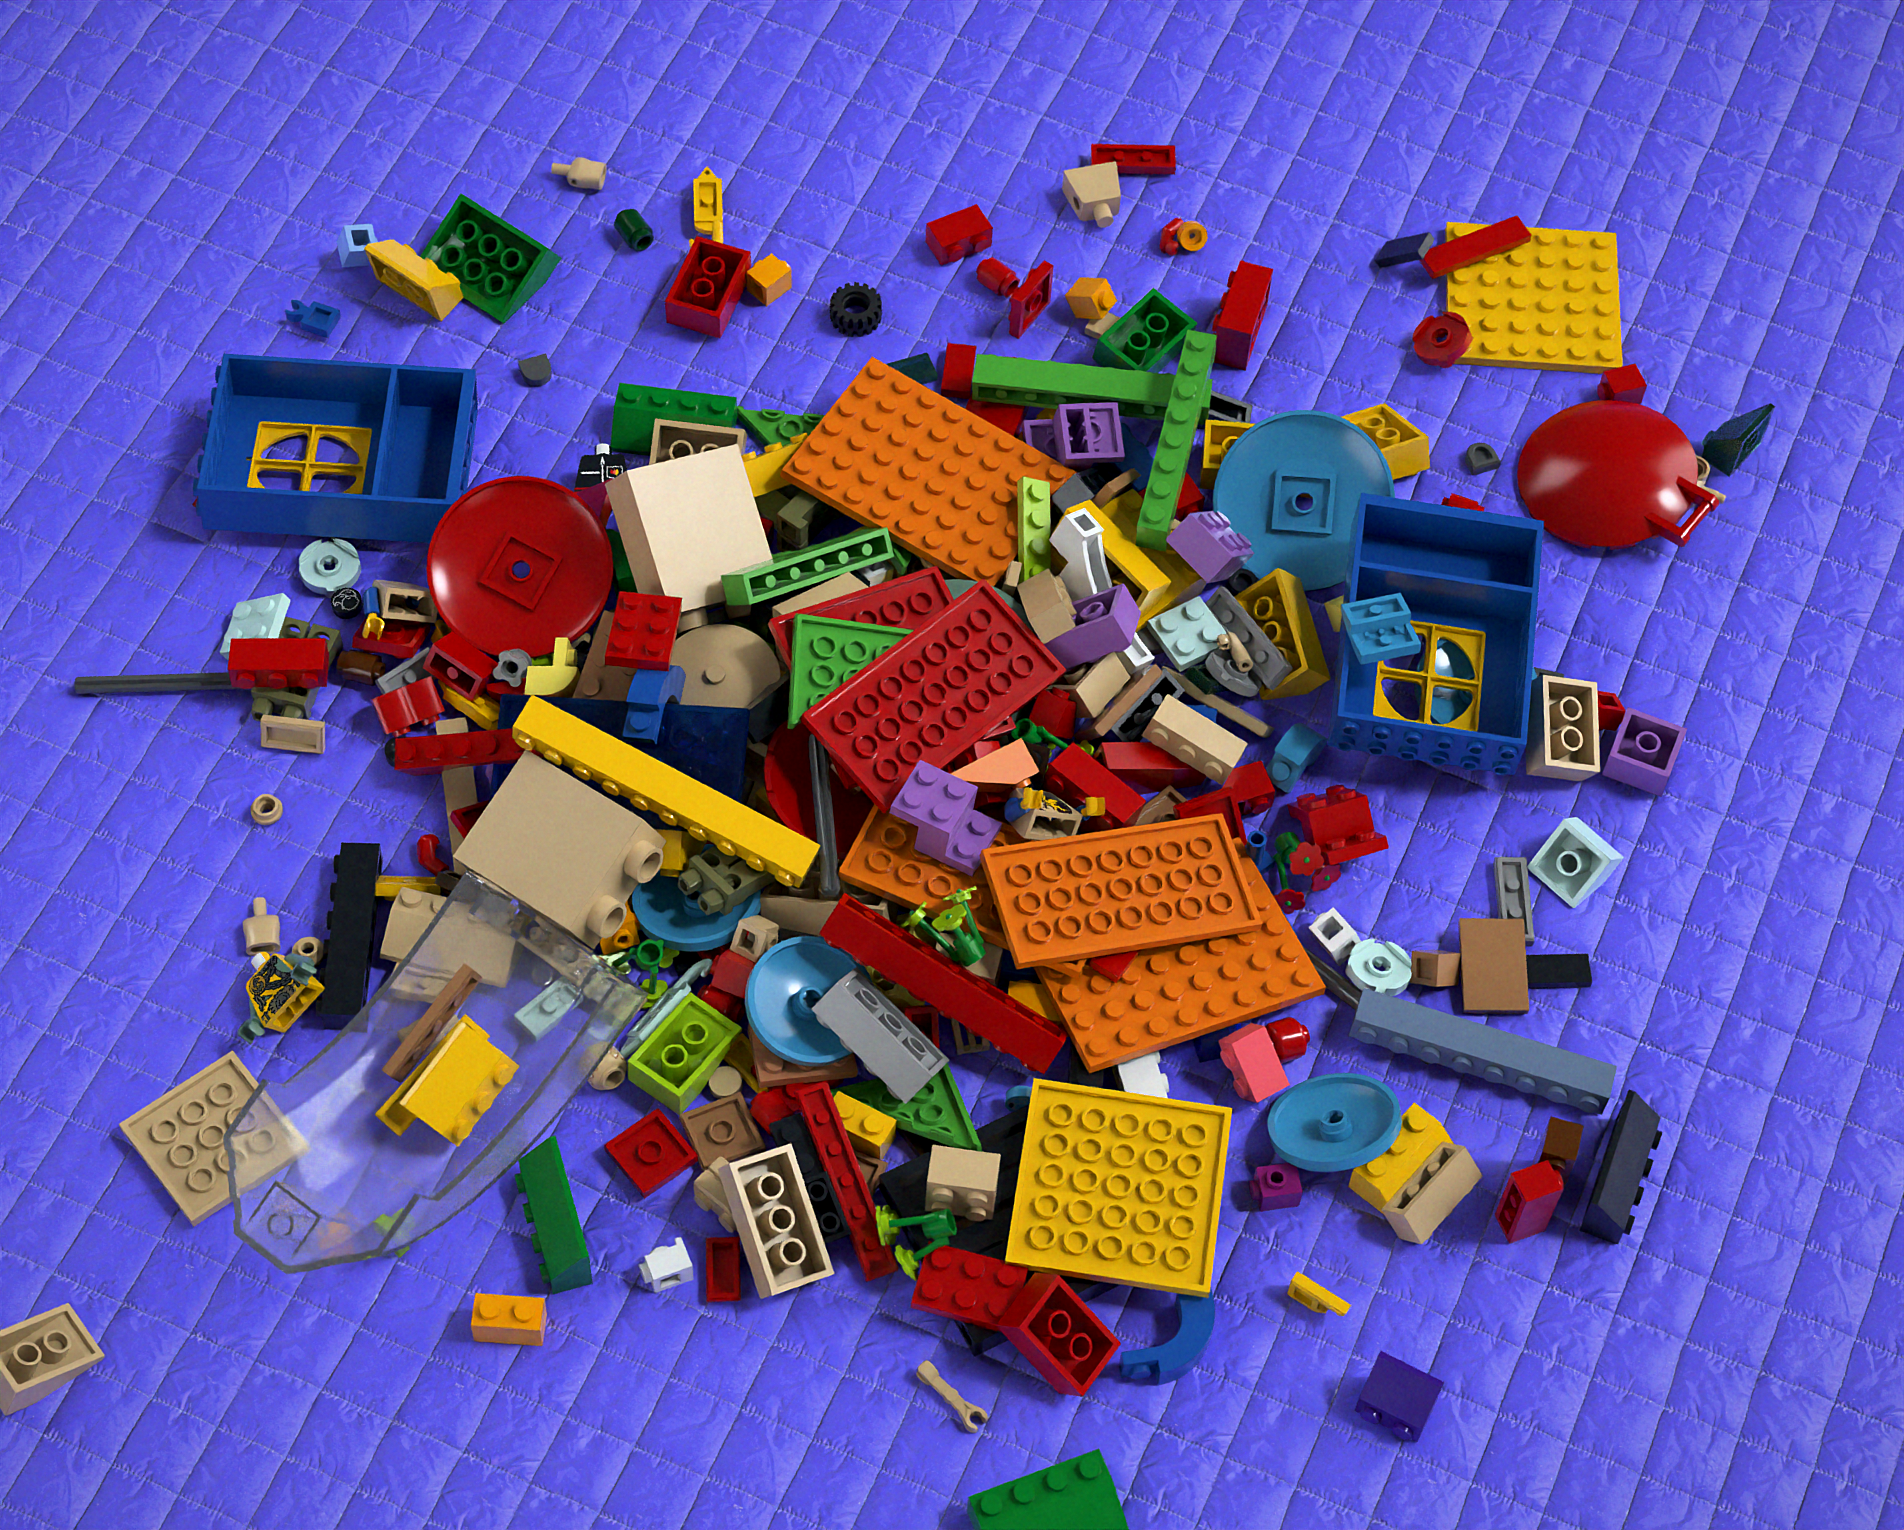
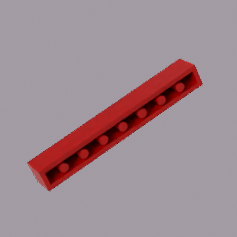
[819,893,1068,1074]

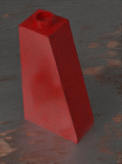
[1092,742,1207,795]

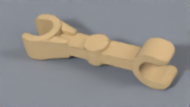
[916,1360,988,1433]

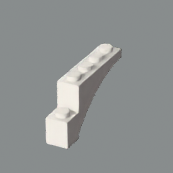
[1049,508,1155,675]

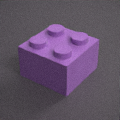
[1602,707,1687,797]

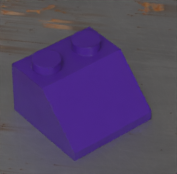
[1354,1351,1444,1442]

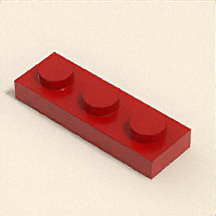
[1090,144,1176,174]

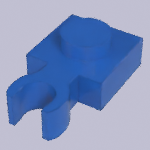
[285,300,341,338]

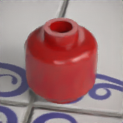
[697,983,746,1023]
[1265,1017,1310,1064]

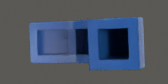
[622,665,686,744]
[1119,1286,1215,1385]

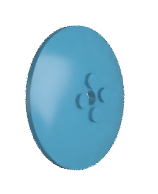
[1213,410,1395,591]

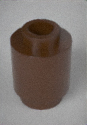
[336,649,386,686]

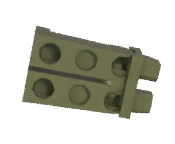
[777,490,844,552]
[251,616,343,721]
[678,844,776,916]

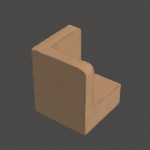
[1410,950,1461,987]

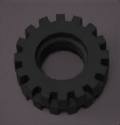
[830,282,882,337]

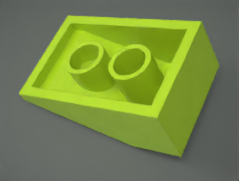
[627,992,742,1115]

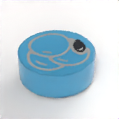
[1005,1086,1032,1112]

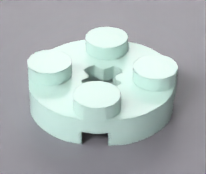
[299,538,362,598]
[1345,939,1412,996]

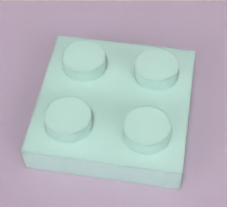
[220,593,291,660]
[1147,596,1226,672]

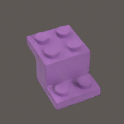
[1021,402,1125,472]
[890,760,1002,876]

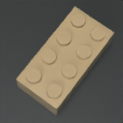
[718,1143,834,1299]

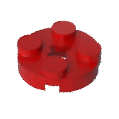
[1413,312,1473,368]

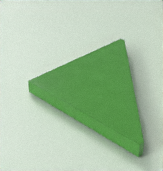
[737,406,825,446]
[788,613,914,729]
[830,1063,982,1152]

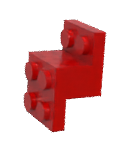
[1287,785,1389,866]

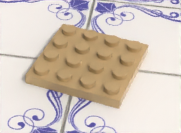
[119,1050,308,1227]

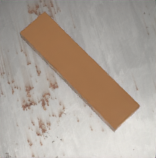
[382,963,482,1083]

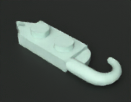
[620,959,713,1058]

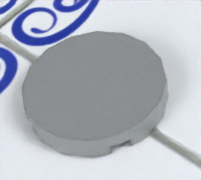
[1205,649,1263,697]

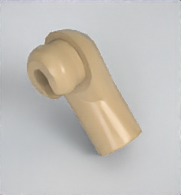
[1217,632,1253,672]

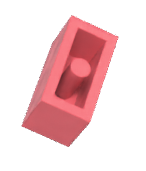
[1218,1023,1290,1103]

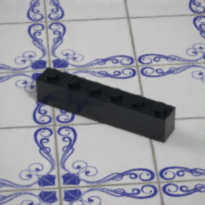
[316,842,383,1030]

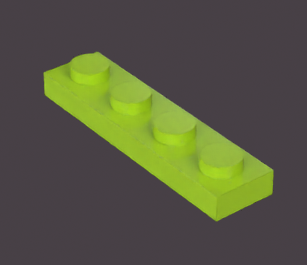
[1017,476,1051,585]

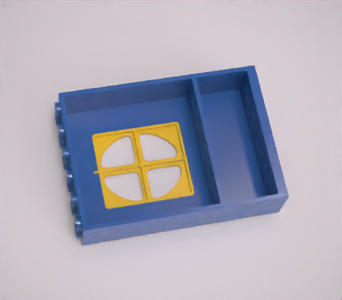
[193,353,478,543]
[1328,493,1544,775]

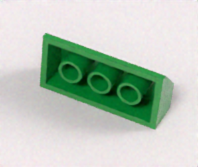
[610,383,737,456]
[514,1135,593,1294]

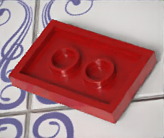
[605,591,682,671]
[911,1241,1028,1332]

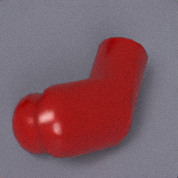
[1159,217,1184,256]
[417,834,449,877]

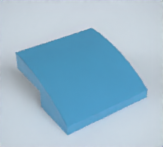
[1341,593,1421,665]

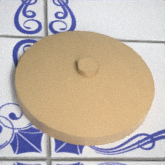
[663,624,781,743]

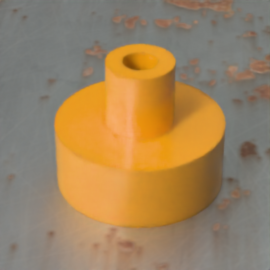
[1177,221,1208,251]

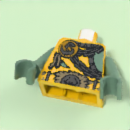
[237,952,325,1045]

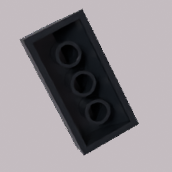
[1579,1090,1663,1245]

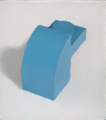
[1266,723,1328,793]

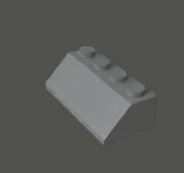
[812,967,949,1104]

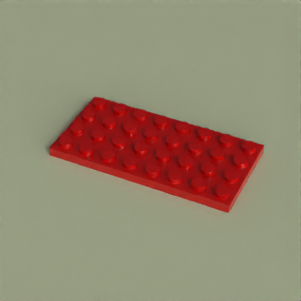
[800,578,1067,815]

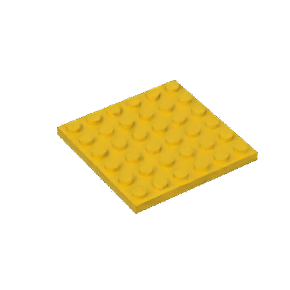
[1445,222,1623,374]
[1005,1078,1232,1298]

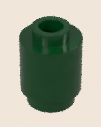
[614,209,654,251]

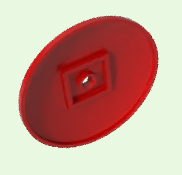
[426,476,614,659]

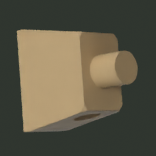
[1062,161,1121,228]

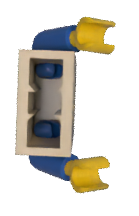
[362,580,452,643]
[1004,788,1105,840]

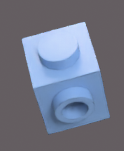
[336,224,378,267]

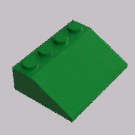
[420,193,561,323]
[967,1449,1129,1530]

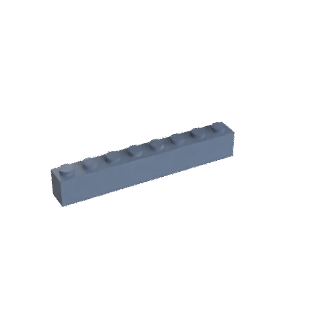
[1349,988,1617,1115]

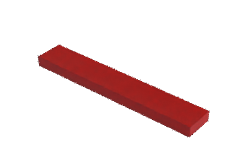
[794,1080,899,1283]

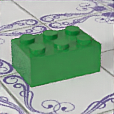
[1092,288,1198,373]

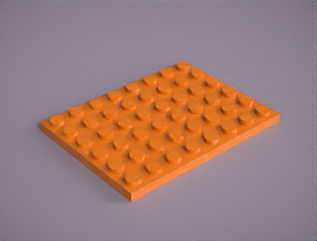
[780,357,1077,587]
[1033,837,1326,1074]

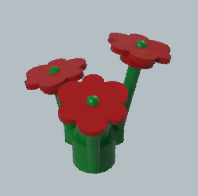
[1273,832,1341,914]

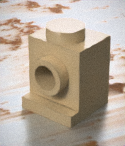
[729,915,779,963]

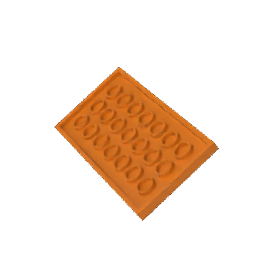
[838,804,1088,979]
[979,813,1262,970]

